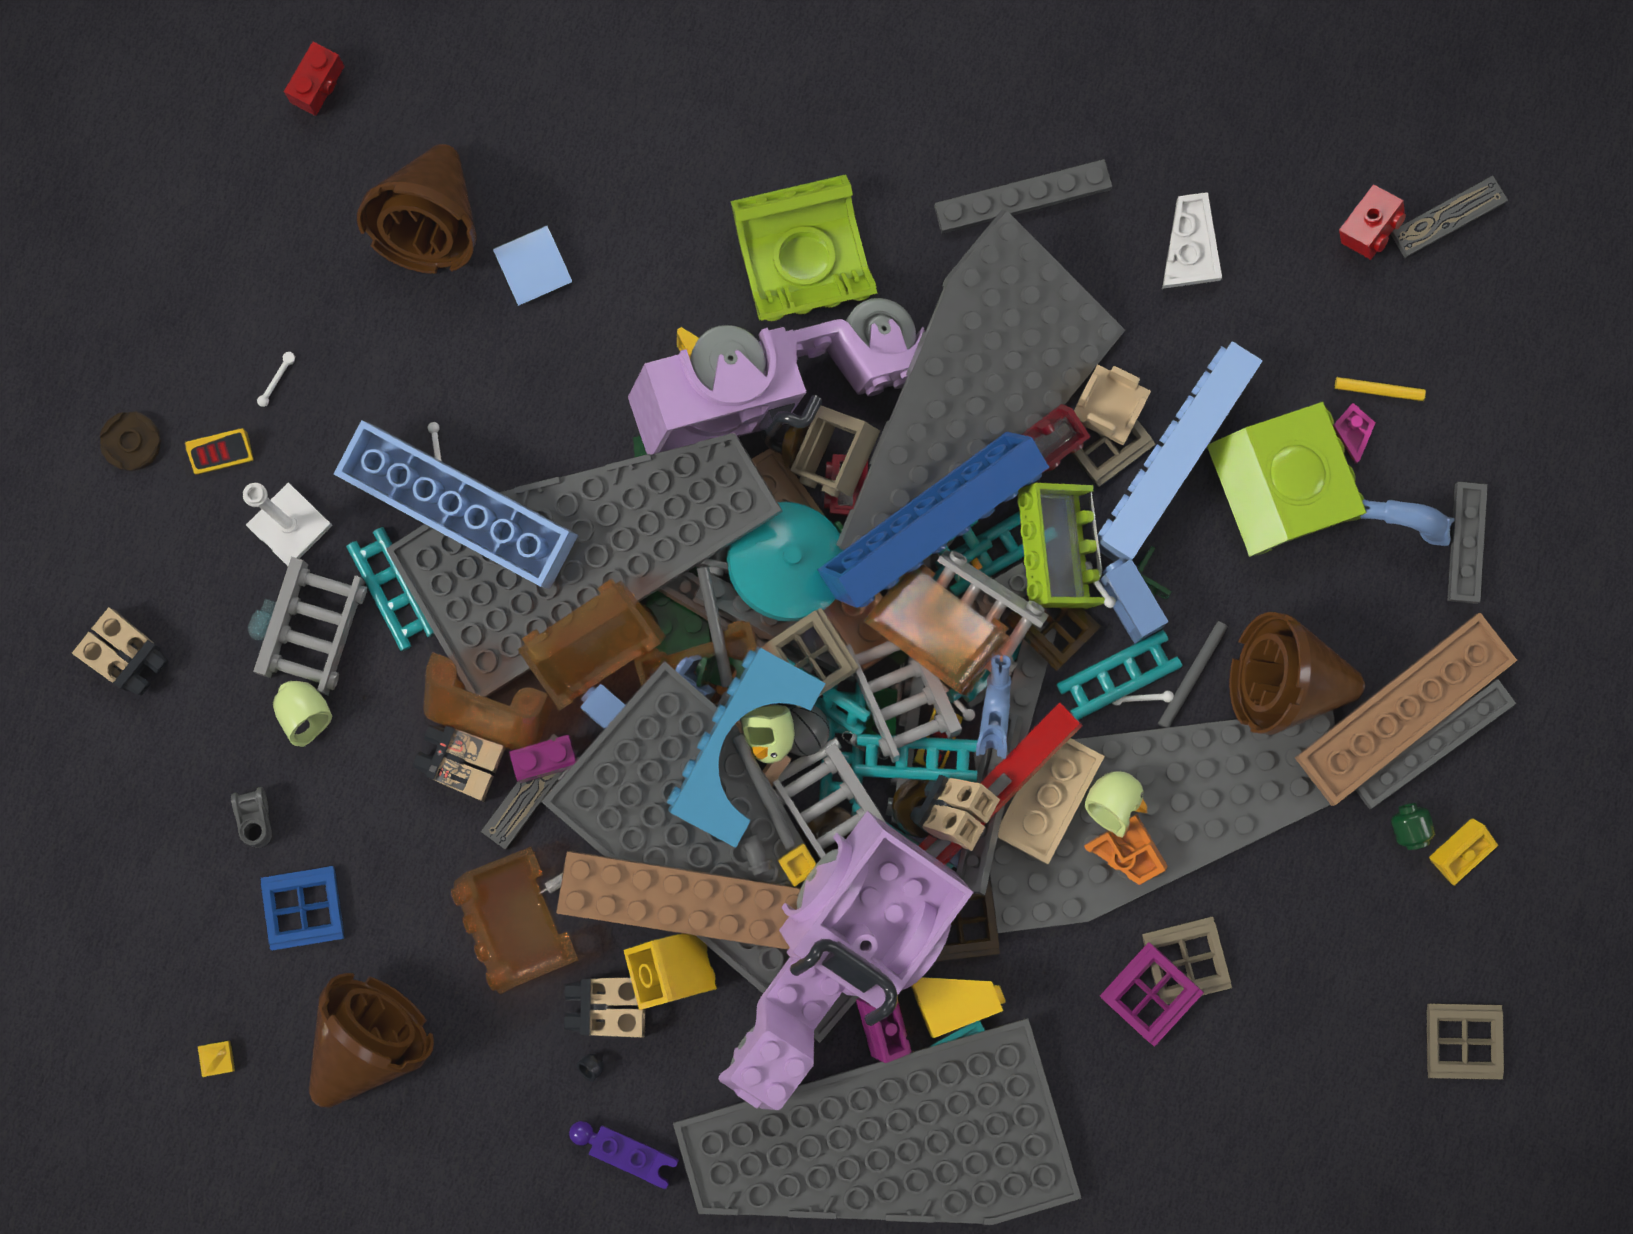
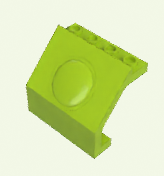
[731,175,877,321]
[1207,402,1367,556]

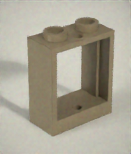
[790,406,880,498]

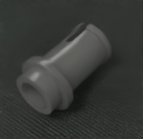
[740,833,772,875]

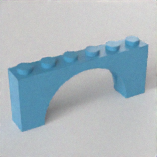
[667,646,825,848]

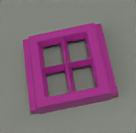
[1100,942,1204,1047]

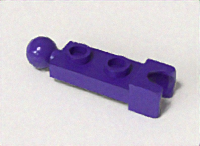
[569,1121,679,1189]

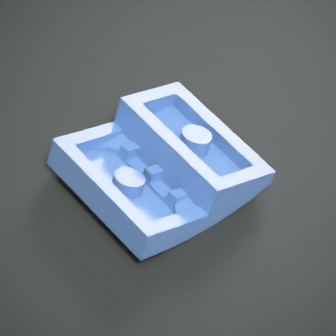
[493,226,572,306]

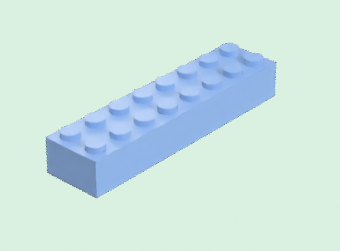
[1097,341,1262,563]
[334,420,578,589]

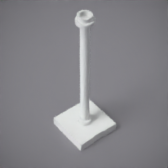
[243,483,332,566]

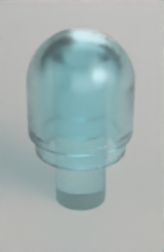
[248,598,276,640]

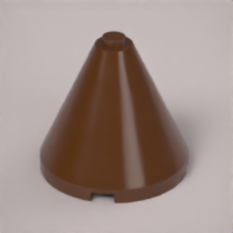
[357,144,477,274]
[1229,612,1365,735]
[309,973,434,1107]

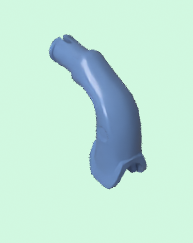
[1360,500,1454,546]
[976,655,1012,759]

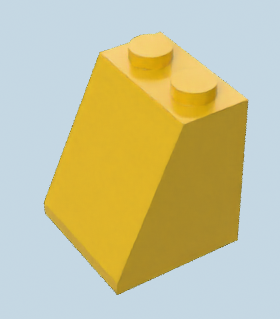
[624,933,716,1010]
[911,977,1006,1038]

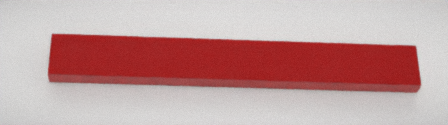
[918,703,1083,865]

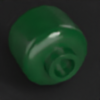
[1391,803,1435,850]

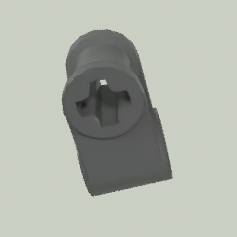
[231,787,272,848]

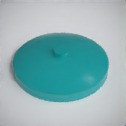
[727,502,843,621]

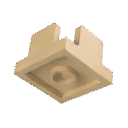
[1074,364,1151,445]

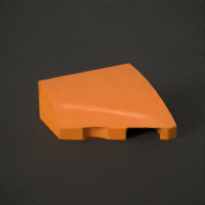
[1084,814,1168,885]

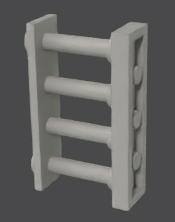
[904,549,1049,676]
[253,556,367,695]
[846,618,962,763]
[773,743,886,859]

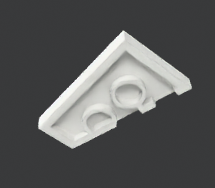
[1162,192,1222,289]

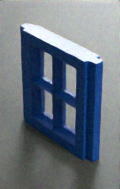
[261,866,344,951]

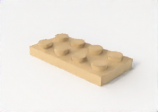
[998,738,1105,865]

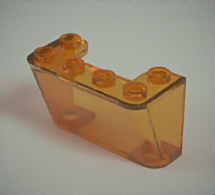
[451,847,578,994]

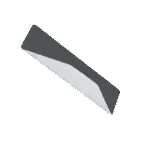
[1088,492,1102,580]

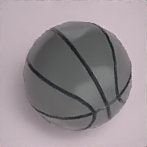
[788,705,830,757]

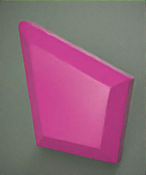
[1333,403,1376,463]

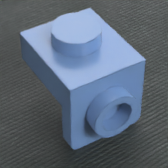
[675,655,716,700]

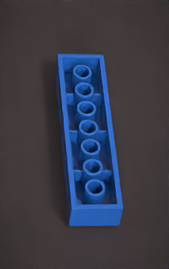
[817,432,1049,608]

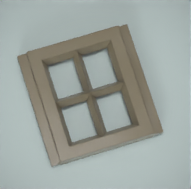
[1055,420,1155,487]
[761,608,860,709]
[1142,917,1232,1004]
[1427,1004,1504,1079]

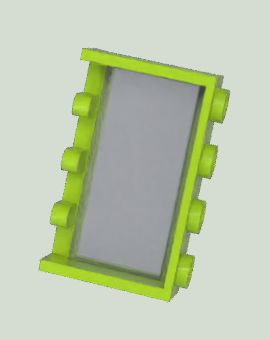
[1018,483,1105,609]

